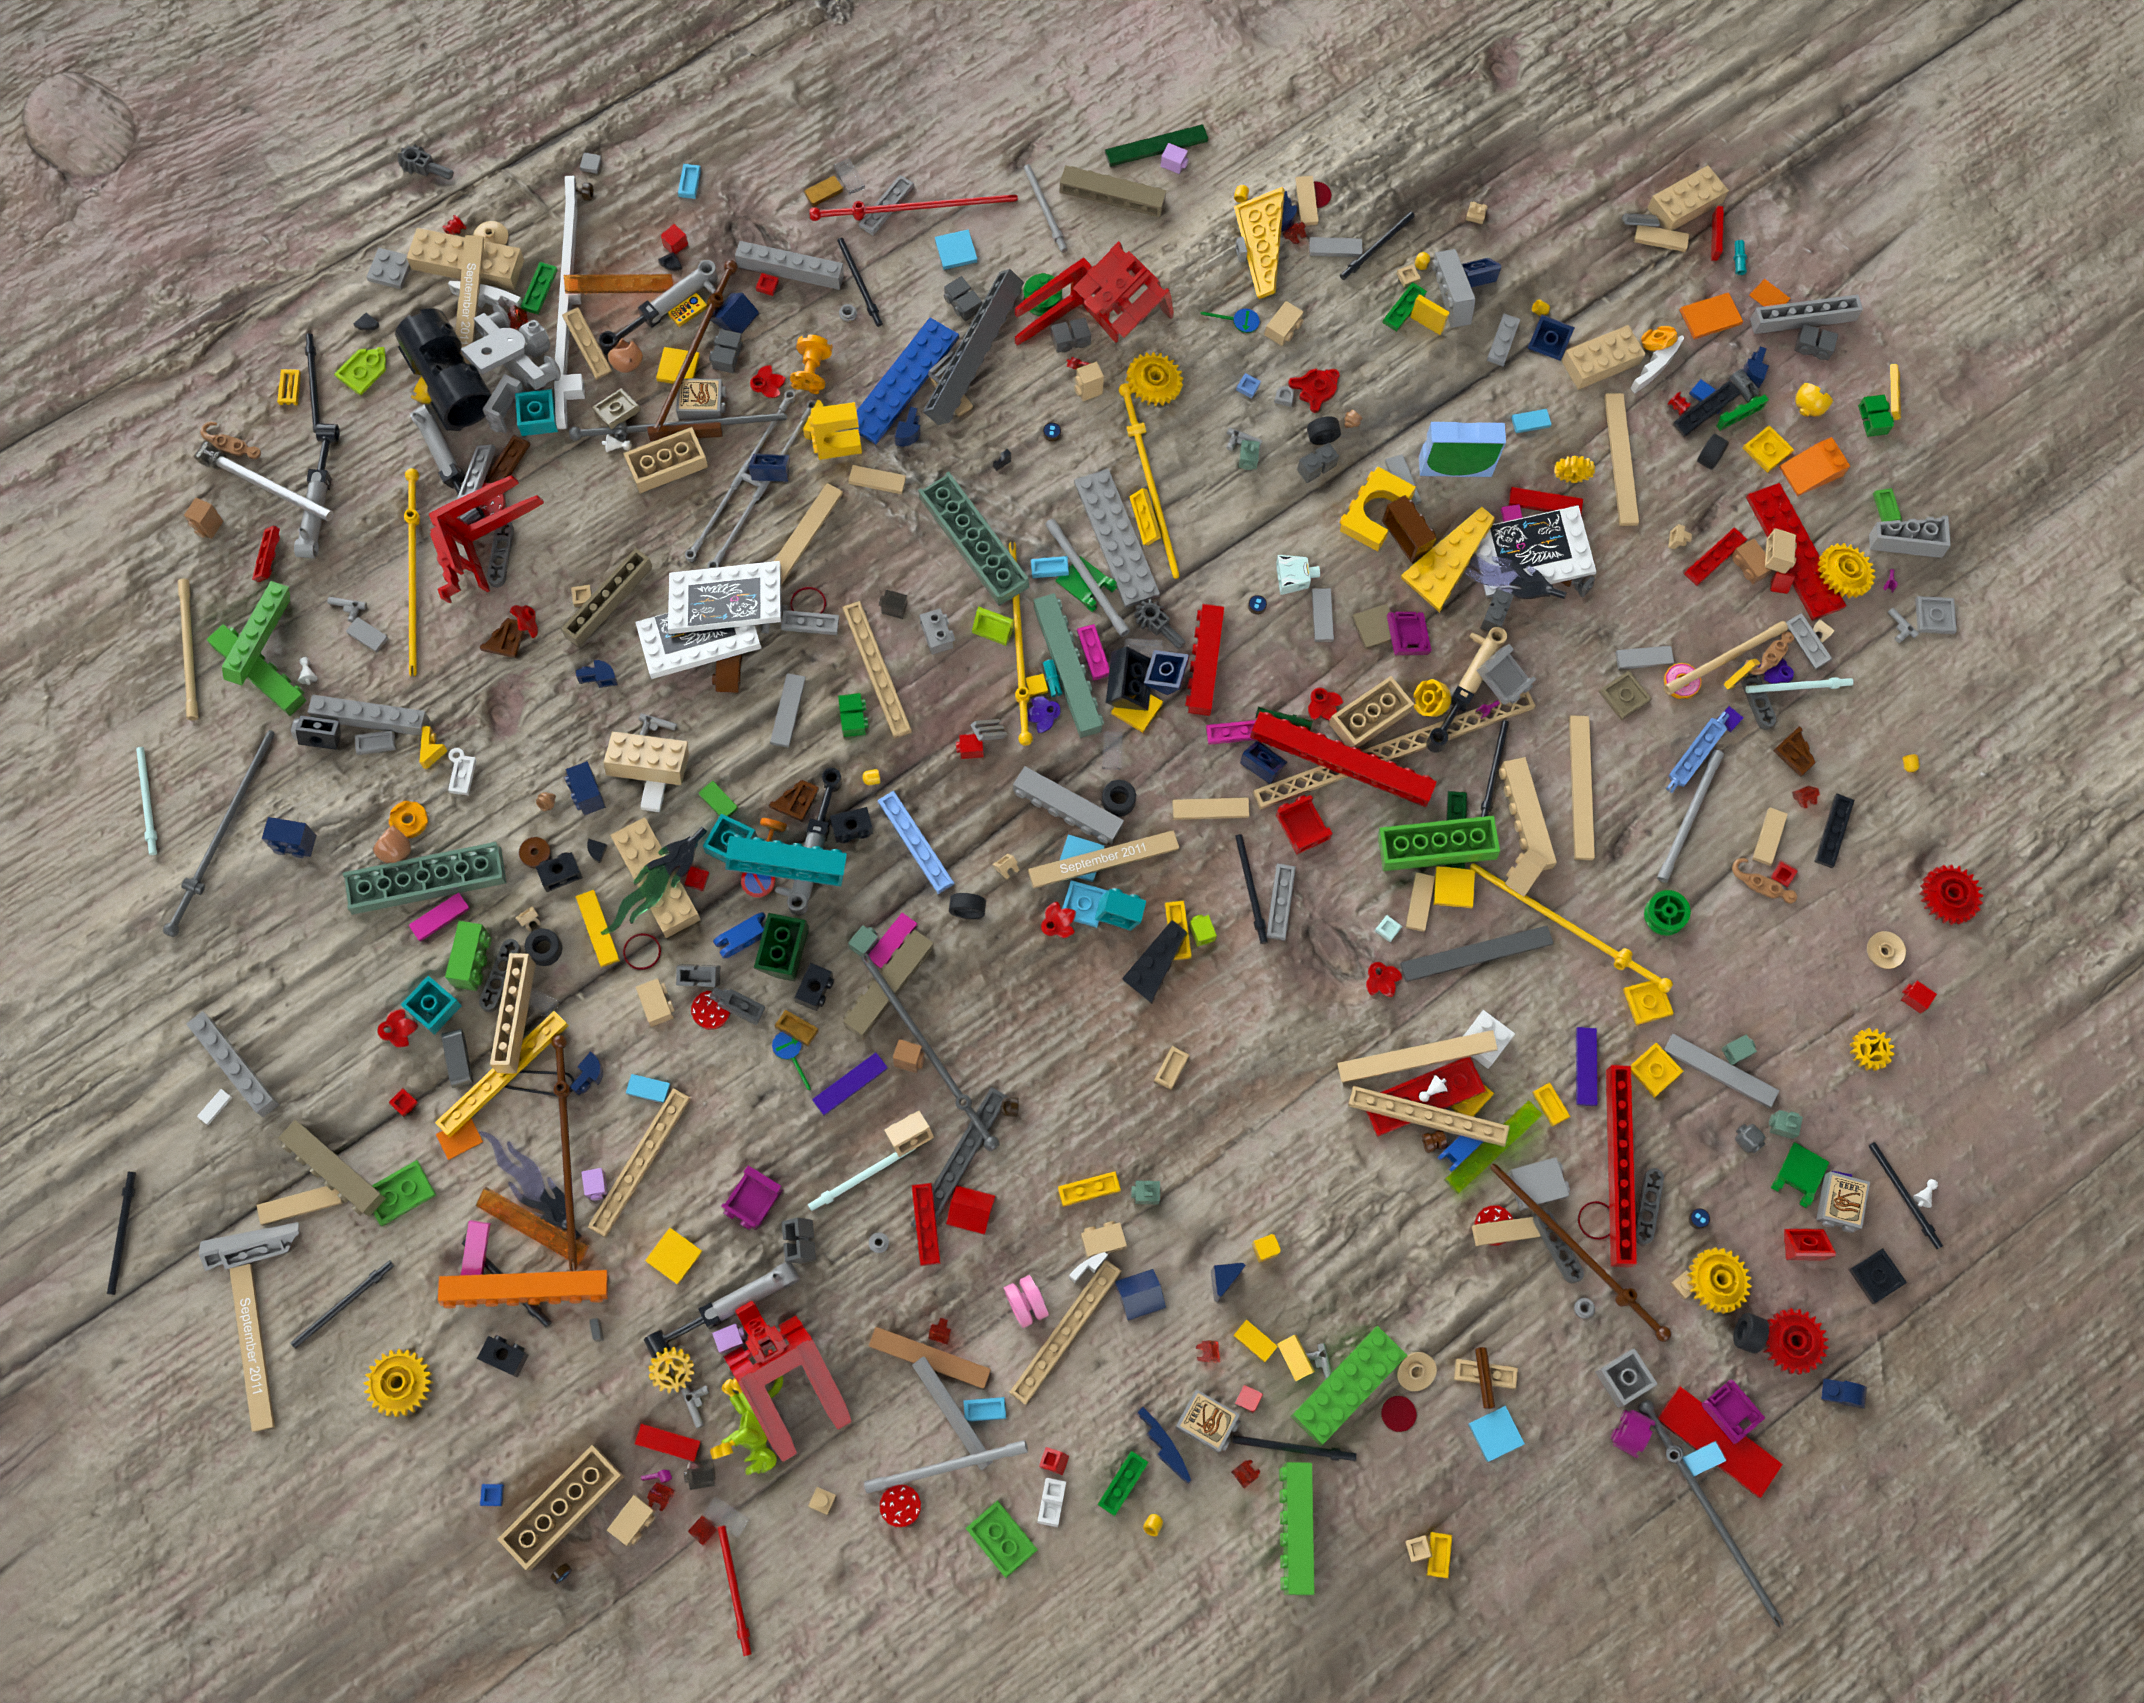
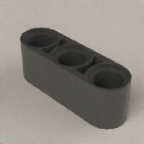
[441,1029,473,1088]

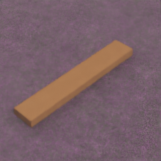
[869,1327,991,1389]

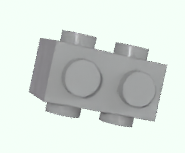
[919,608,955,655]

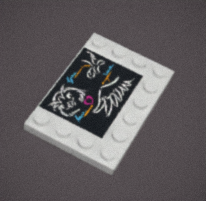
[1475,506,1596,598]
[668,561,781,634]
[636,613,761,679]

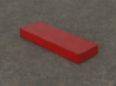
[1711,206,1724,261]
[635,1424,701,1462]

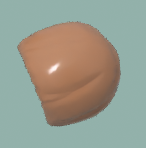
[608,338,643,373]
[373,825,411,864]

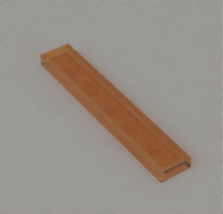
[563,274,673,294]
[476,1187,589,1265]

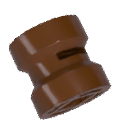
[1422,1130,1447,1153]

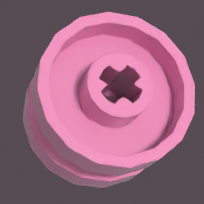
[1003,1275,1049,1328]

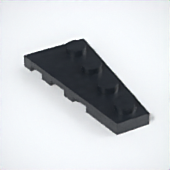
[1122,920,1188,1004]

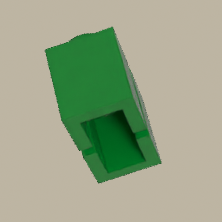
[1858,394,1894,437]
[838,693,869,737]

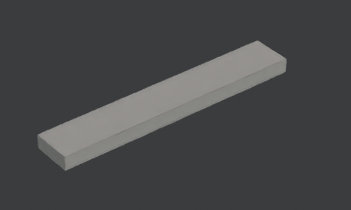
[1664,1034,1779,1109]
[912,1356,993,1470]

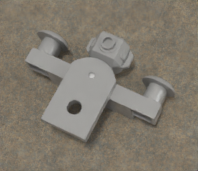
[461,305,561,390]

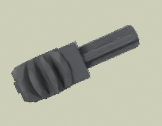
[398,144,454,180]
[1134,598,1186,649]

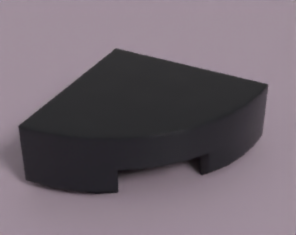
[658,252,682,271]
[353,312,380,330]
[993,449,1011,471]
[587,838,607,863]

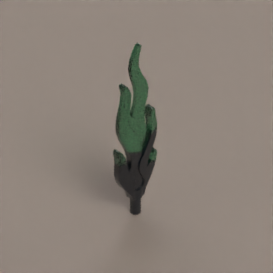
[601,827,707,935]

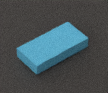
[678,164,701,199]
[1511,409,1552,434]
[1031,556,1069,578]
[626,1074,670,1103]
[963,1397,1006,1422]
[1682,1441,1726,1476]

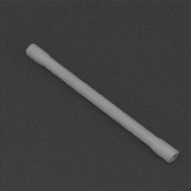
[1045,519,1130,637]
[1657,750,1724,883]
[864,1440,1028,1494]

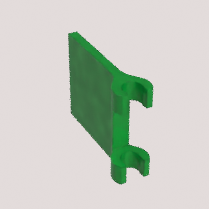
[1055,556,1117,612]
[1770,1142,1830,1208]

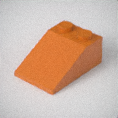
[1779,437,1850,497]

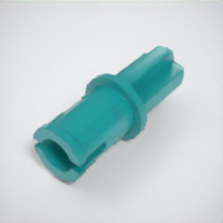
[1733,240,1747,275]
[1043,660,1063,697]

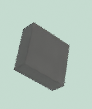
[590,1318,604,1342]

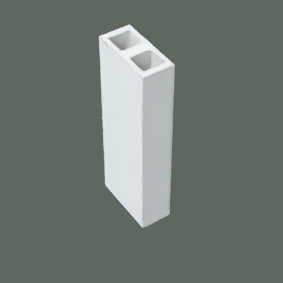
[197,1089,232,1125]

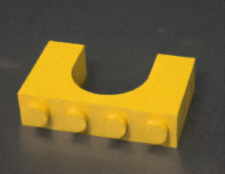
[808,402,862,460]
[1339,467,1416,552]

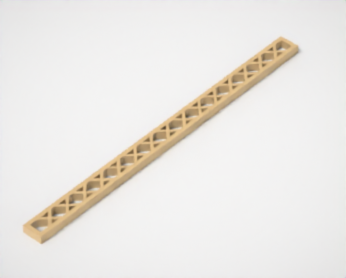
[1253,691,1535,810]

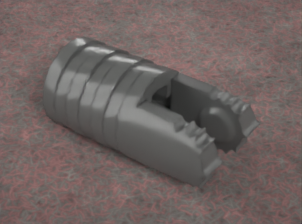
[1729,369,1761,402]

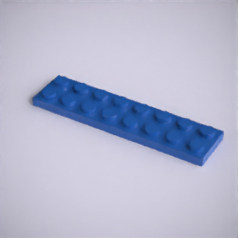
[850,317,960,445]

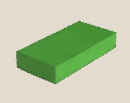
[1873,488,1902,522]
[699,781,738,817]

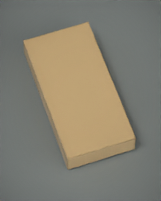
[1154,1046,1190,1090]

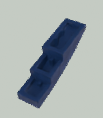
[1136,1407,1191,1484]

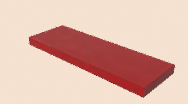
[1366,1056,1486,1137]
[1657,1386,1783,1498]

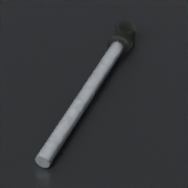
[193,441,333,521]

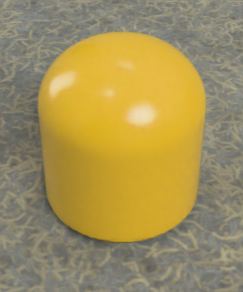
[1234,185,1249,203]
[1414,252,1430,270]
[1532,299,1550,316]
[1902,754,1920,772]
[862,769,881,786]
[1143,1514,1163,1536]

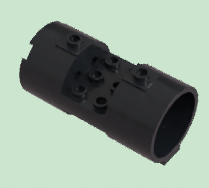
[395,308,492,431]

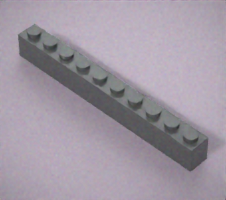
[923,269,1024,425]

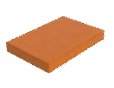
[1679,292,1743,339]

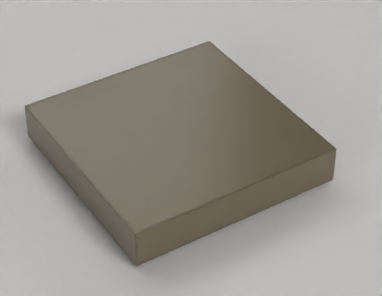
[592,388,641,430]
[1352,604,1392,650]
[1599,671,1652,721]

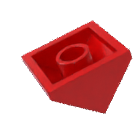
[946,1186,995,1235]
[1784,1229,1836,1261]

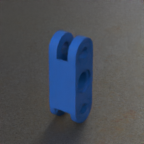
[713,912,766,959]
[1437,1135,1484,1172]

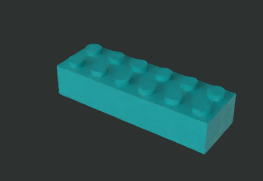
[725,834,847,887]

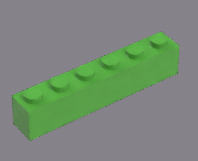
[222,581,290,686]
[206,624,306,716]

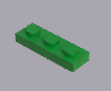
[520,262,558,315]
[1382,282,1427,332]
[1716,394,1769,431]
[1097,1451,1149,1517]

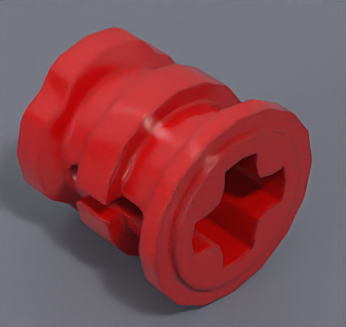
[442,215,467,235]
[1667,391,1692,416]

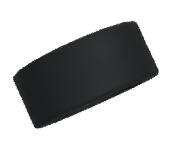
[949,893,986,919]

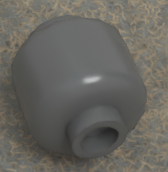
[1735,1123,1765,1154]

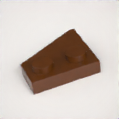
[480,618,525,658]
[1773,726,1816,777]
[769,780,819,822]

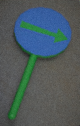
[1200,309,1260,333]
[772,1032,811,1090]

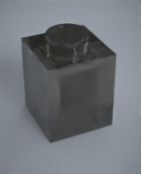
[879,590,908,619]
[684,1459,716,1490]

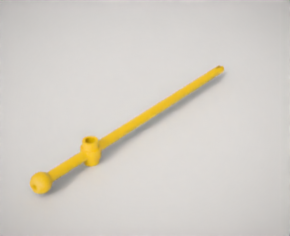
[1118,383,1179,579]
[404,468,420,677]
[1009,542,1033,746]
[1470,863,1673,993]

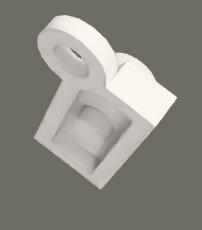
[448,748,477,796]

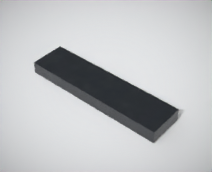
[1673,380,1741,437]
[1814,793,1855,868]

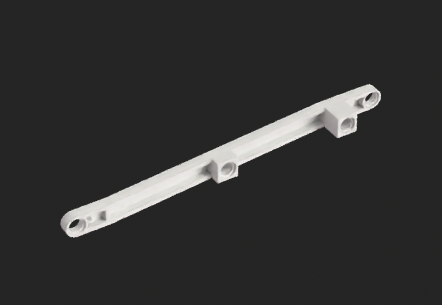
[554,176,585,429]

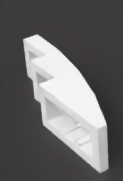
[448,281,522,312]
[1630,335,1684,394]

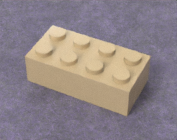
[1647,165,1729,231]
[1562,325,1645,390]
[623,427,708,493]
[1329,676,1414,748]
[604,731,689,785]

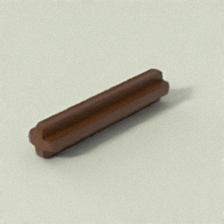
[1475,1347,1495,1409]

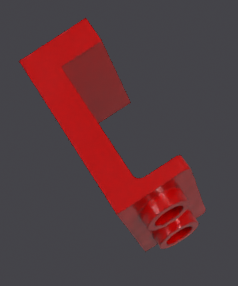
[1276,795,1333,855]

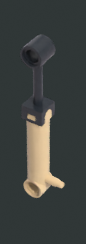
[1426,627,1507,753]

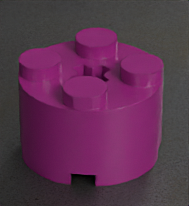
[1610,1409,1655,1458]

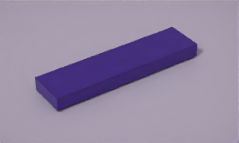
[1576,1027,1597,1106]
[812,1052,888,1116]

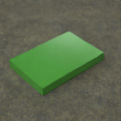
[372,1160,437,1226]
[965,1500,1038,1578]

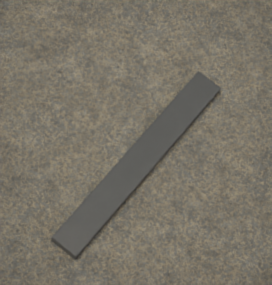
[1400,925,1553,982]
[910,1087,1008,1228]

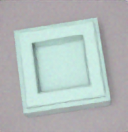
[1375,915,1402,942]

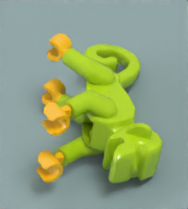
[710,1375,783,1475]

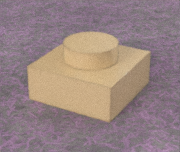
[1396,264,1421,288]
[571,585,592,607]
[1670,1270,1693,1299]
[808,1487,837,1515]
[1405,1535,1433,1563]

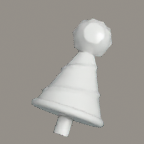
[602,434,632,452]
[298,657,318,685]
[1419,1076,1447,1102]
[1913,1179,1938,1208]

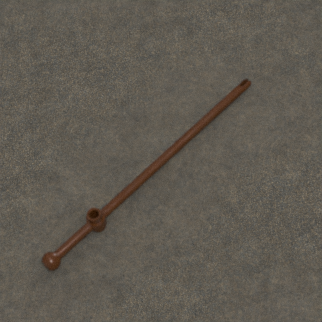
[654,260,738,433]
[551,1035,578,1271]
[1490,1164,1671,1342]

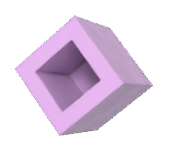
[1161,143,1189,174]
[582,1168,608,1201]
[712,1324,746,1355]

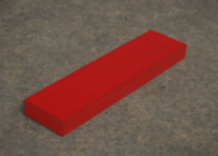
[1508,487,1583,515]
[1684,527,1748,586]
[912,1183,941,1267]

